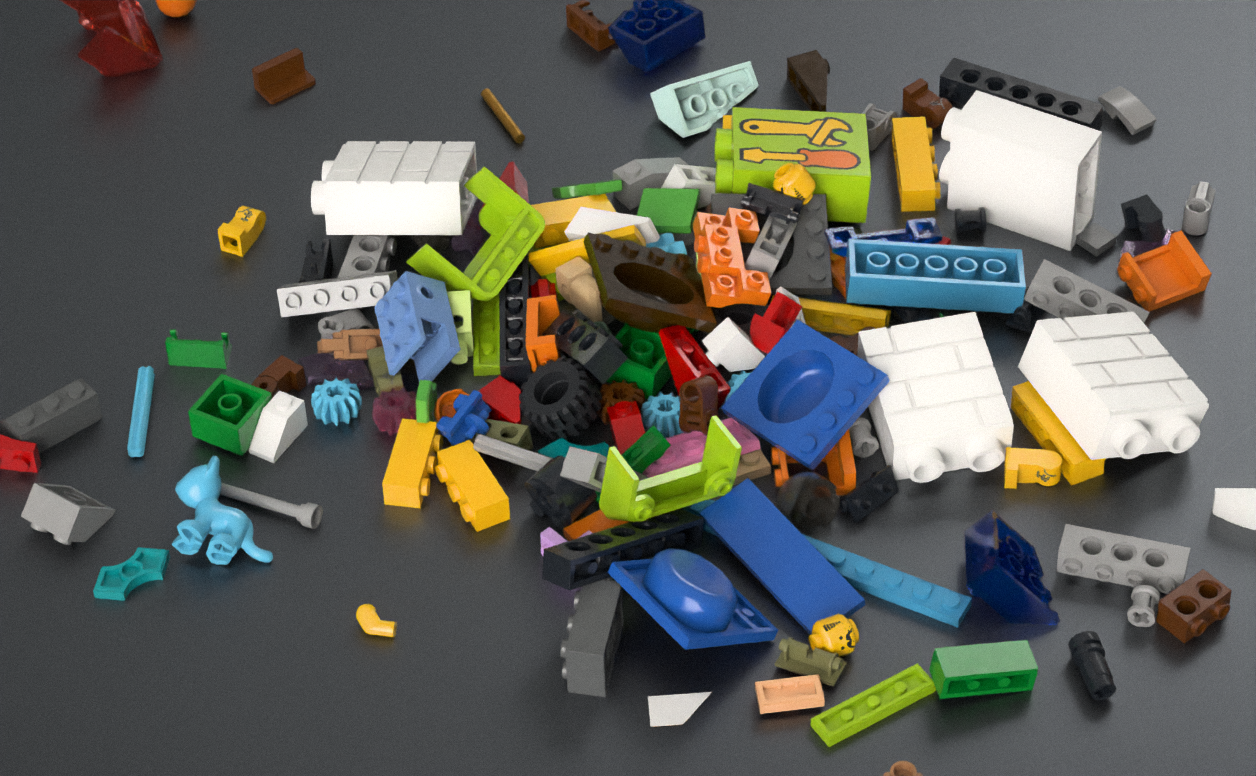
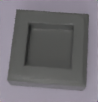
[1076,222,1117,257]

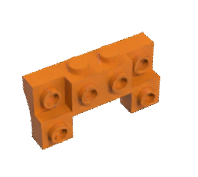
[693,208,771,308]

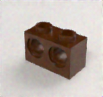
[1156,569,1232,643]

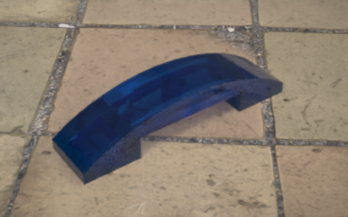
[824,217,943,257]

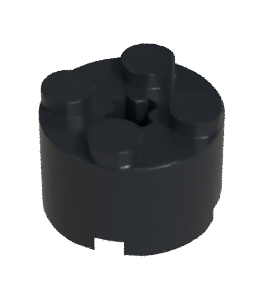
[525,456,597,530]

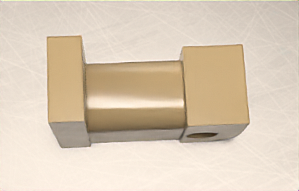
[556,256,604,323]

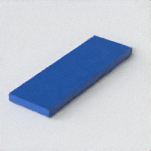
[699,478,866,635]

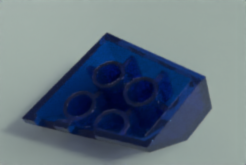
[608,0,706,72]
[964,510,1060,625]

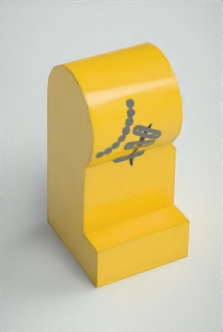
[217,205,266,257]
[1004,447,1062,489]

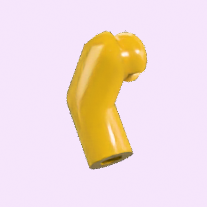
[356,604,397,637]

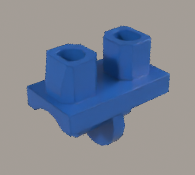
[437,390,491,446]

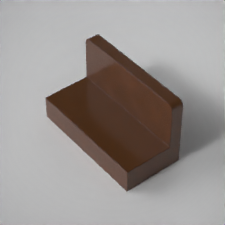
[252,47,316,104]

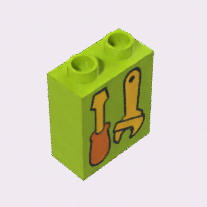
[714,107,871,223]

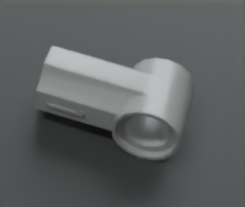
[1182,181,1216,236]

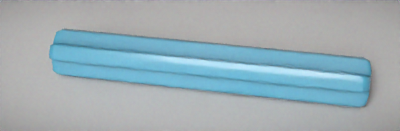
[127,366,155,458]

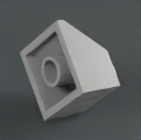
[21,483,115,545]

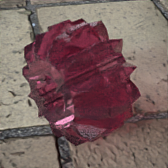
[372,387,417,436]

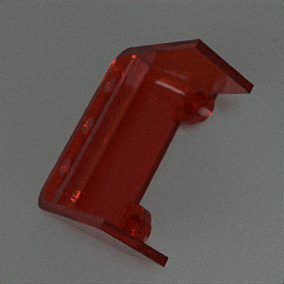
[60,0,163,77]

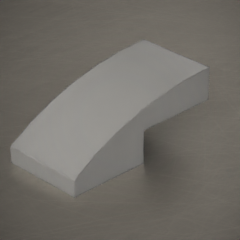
[1098,86,1157,135]

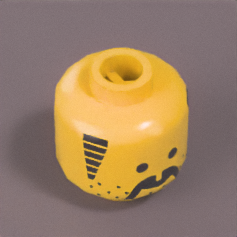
[773,163,816,205]
[809,614,859,657]

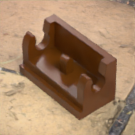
[566,0,622,52]

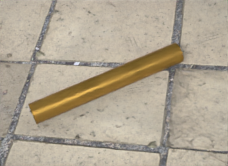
[481,88,525,143]

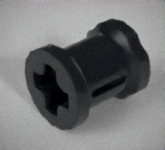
[954,207,986,234]

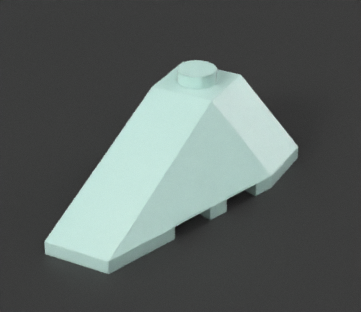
[650,61,759,138]

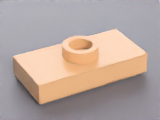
[755,674,825,714]

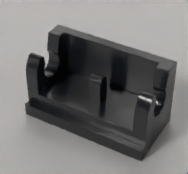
[299,239,333,283]

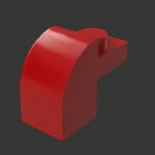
[750,291,803,354]

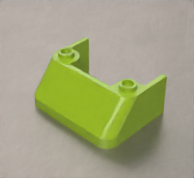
[406,167,545,301]
[599,415,742,522]

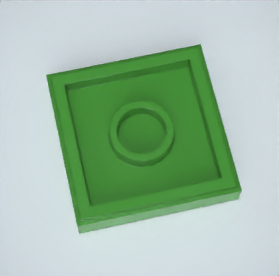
[637,188,700,234]

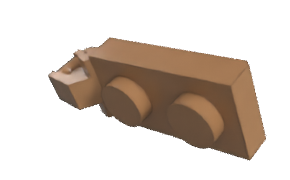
[317,329,383,361]

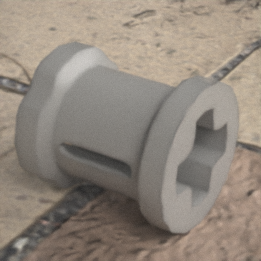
[849,417,879,458]
[1127,585,1160,627]

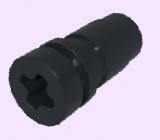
[1068,631,1116,700]

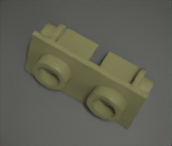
[775,637,847,687]

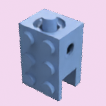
[375,271,460,382]

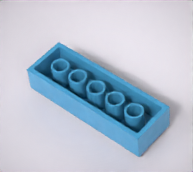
[845,239,1026,313]

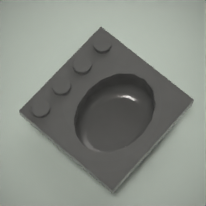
[711,194,832,295]

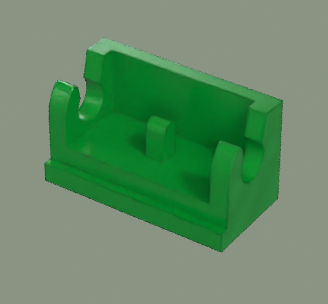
[165,329,232,369]

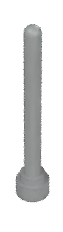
[220,483,323,529]

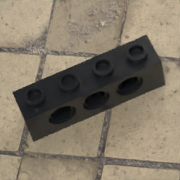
[542,309,628,384]

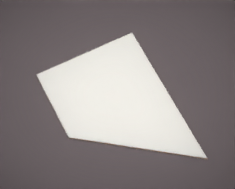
[648,692,712,727]

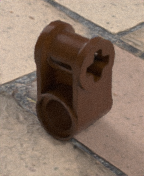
[679,375,719,436]

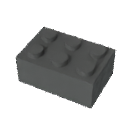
[561,580,624,697]

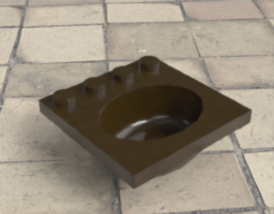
[583,233,717,333]

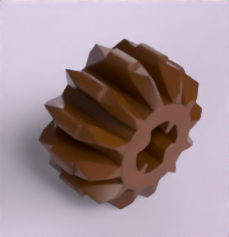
[596,379,645,425]

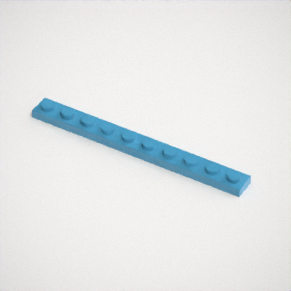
[681,499,972,628]

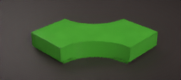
[552,180,623,199]
[416,380,437,423]

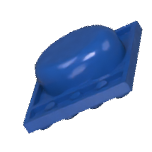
[721,320,890,471]
[607,548,778,650]

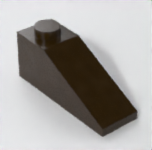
[787,50,830,112]

